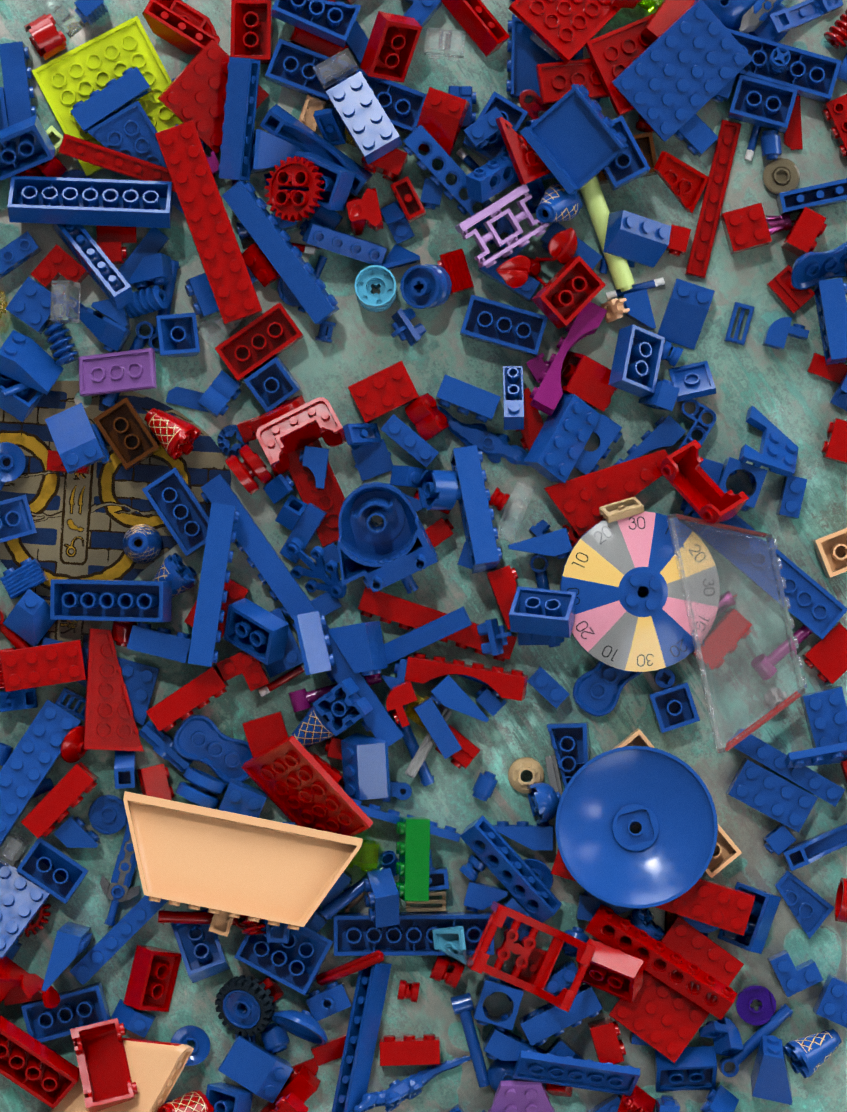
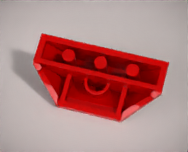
[142,0,220,55]

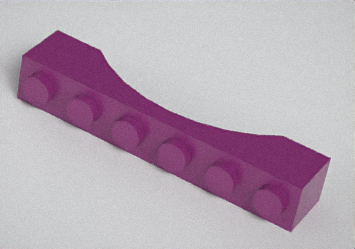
[529,302,607,416]

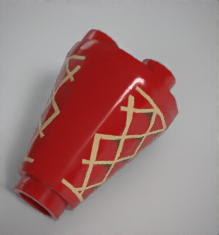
[144,408,201,460]
[157,1090,214,1112]

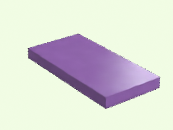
[78,348,157,397]

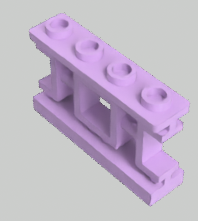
[455,184,549,268]

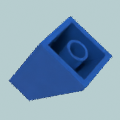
[328,621,388,676]
[751,1035,793,1105]

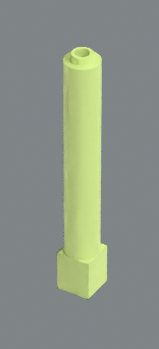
[580,176,635,292]

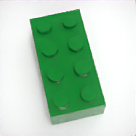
[396,817,430,901]

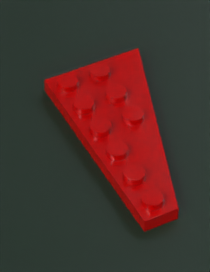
[543,449,668,537]
[83,629,144,752]

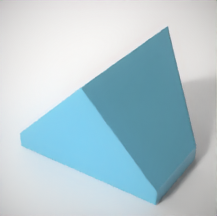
[432,926,467,964]

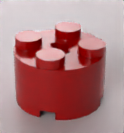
[24,14,67,61]

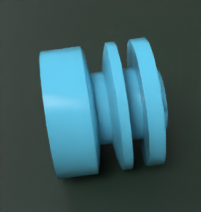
[354,265,397,313]

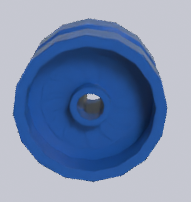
[400,264,452,309]
[176,766,227,809]

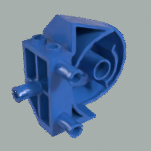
[338,482,438,594]

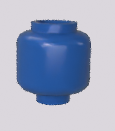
[562,927,589,958]
[261,1023,290,1054]

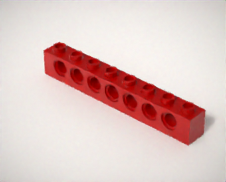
[585,904,738,1020]

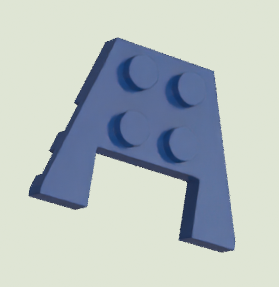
[739,406,799,478]

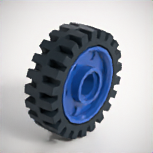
[215,975,276,1037]

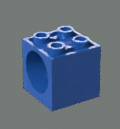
[717,457,768,512]
[473,974,524,1032]

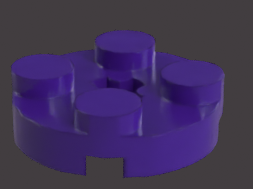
[735,984,776,1026]

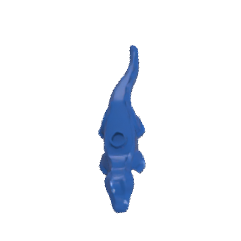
[437,405,530,466]
[354,1055,471,1112]

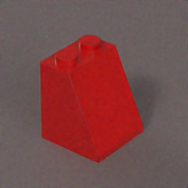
[561,351,618,412]

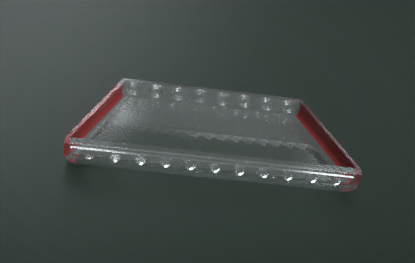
[667,514,807,753]

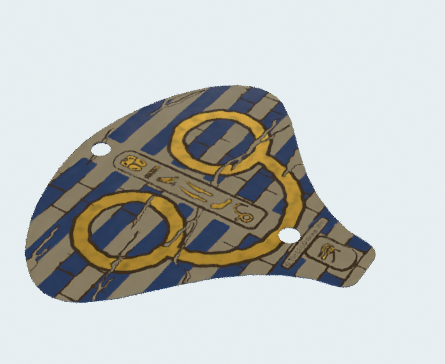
[0,381,231,648]

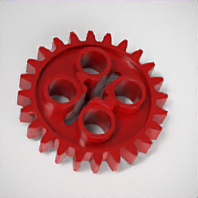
[264,156,325,222]

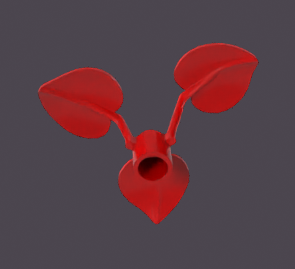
[496,227,577,316]

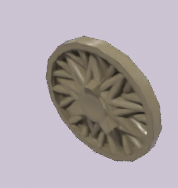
[762,158,800,195]

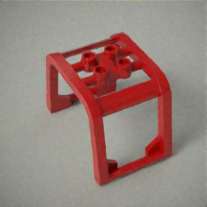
[466,901,596,1012]

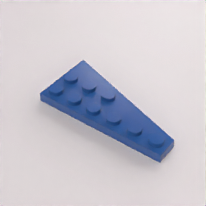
[87,101,184,214]
[42,637,160,726]

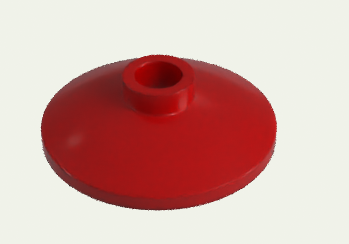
[60,726,88,763]

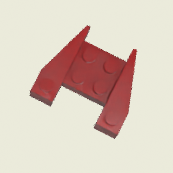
[259,1066,321,1112]

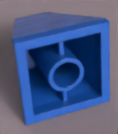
[250,129,300,174]

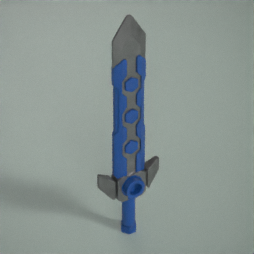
[739,0,783,33]
[100,792,143,926]

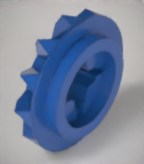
[218,425,249,456]

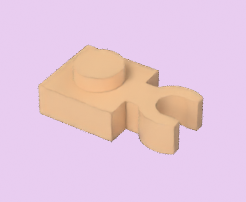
[601,298,630,323]

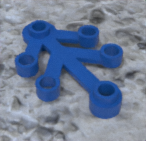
[286,537,347,598]

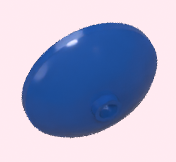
[696,0,756,30]
[272,1010,328,1045]

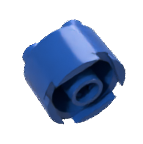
[418,470,461,510]

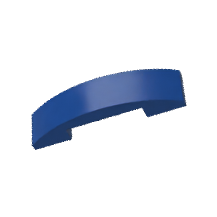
[768,0,844,34]

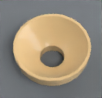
[508,757,544,793]

